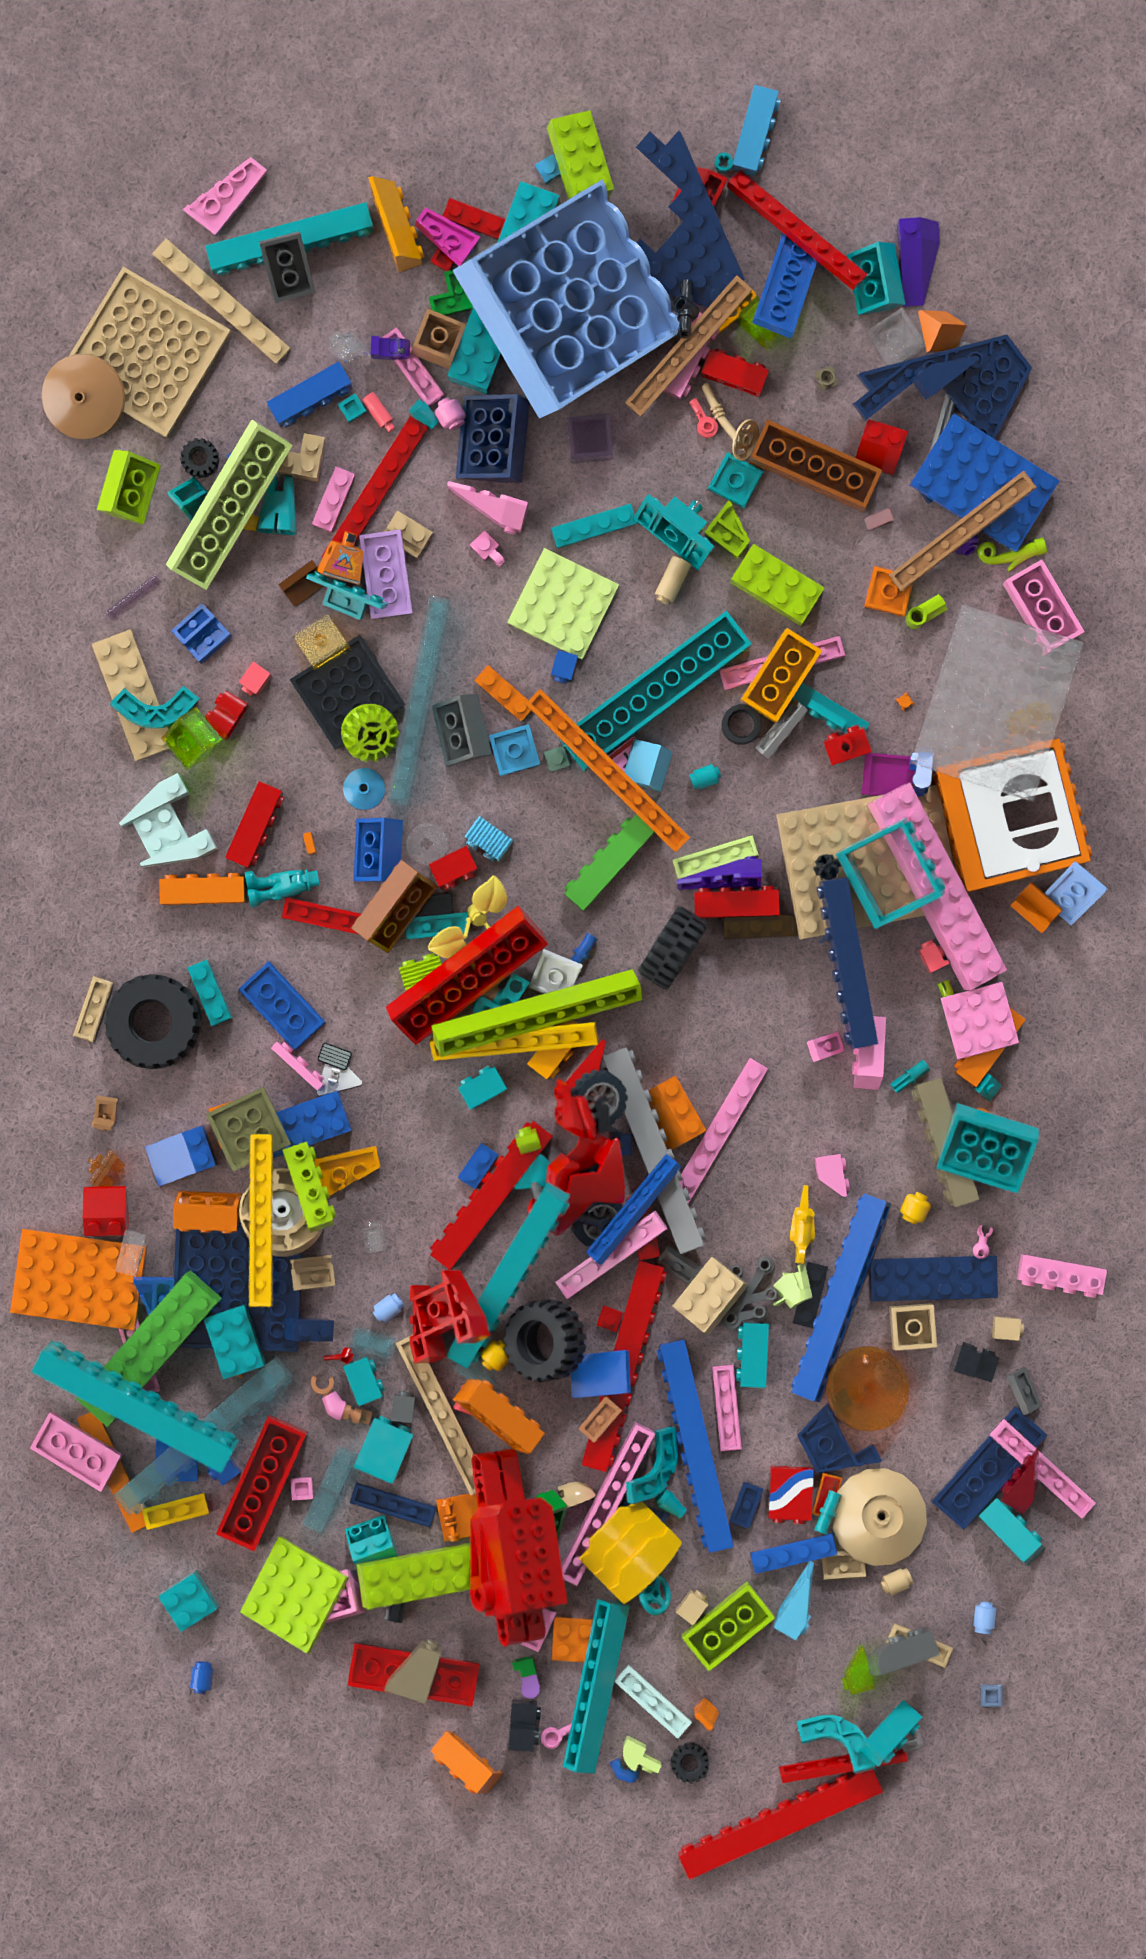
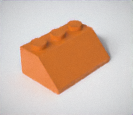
[648,1075,707,1150]
[173,1190,242,1233]

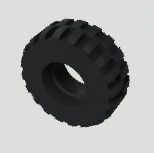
[104,974,202,1069]

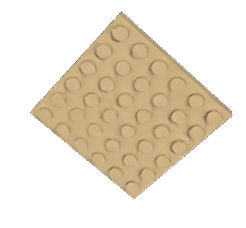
[69,267,231,438]

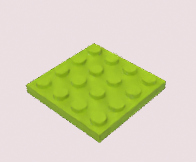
[240,1536,349,1654]

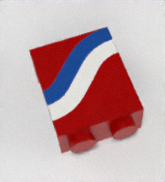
[768,1465,814,1524]

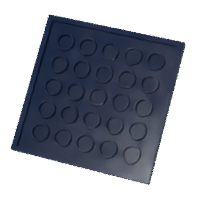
[174,1222,302,1352]

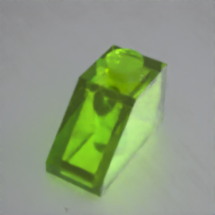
[841,1644,875,1695]

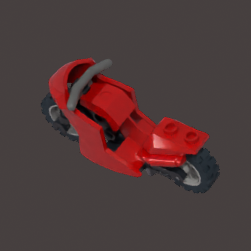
[528,1069,628,1247]

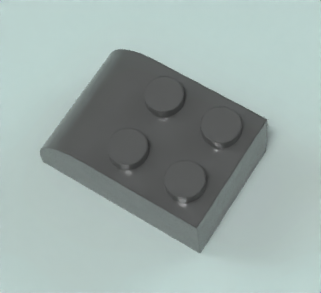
[259,231,316,303]
[868,1628,940,1676]

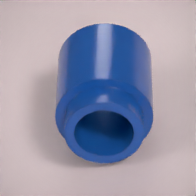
[190,1661,213,1694]

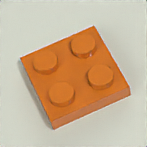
[552,1617,593,1662]

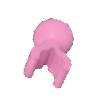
[973,1225,993,1259]

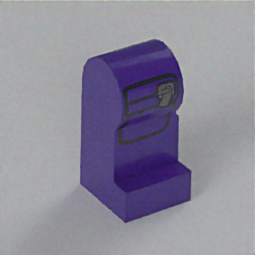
[371,336,410,360]

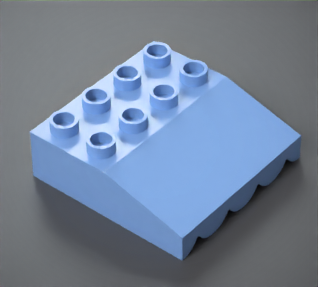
[452,180,679,418]

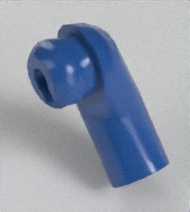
[610,1758,640,1783]

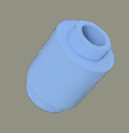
[373,1293,405,1323]
[973,1602,997,1634]

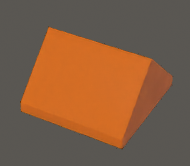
[918,310,967,352]

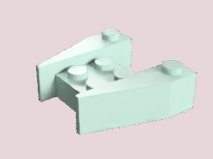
[119,773,218,868]

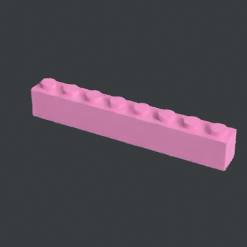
[561,1422,655,1586]

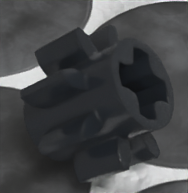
[813,854,841,880]

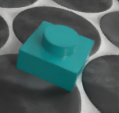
[338,393,367,423]
[974,1073,1002,1102]

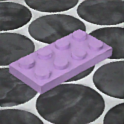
[359,529,413,619]

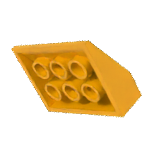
[368,176,424,272]

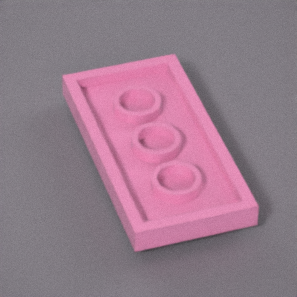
[30,1411,123,1492]

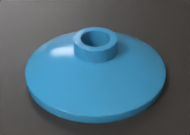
[343,768,385,810]

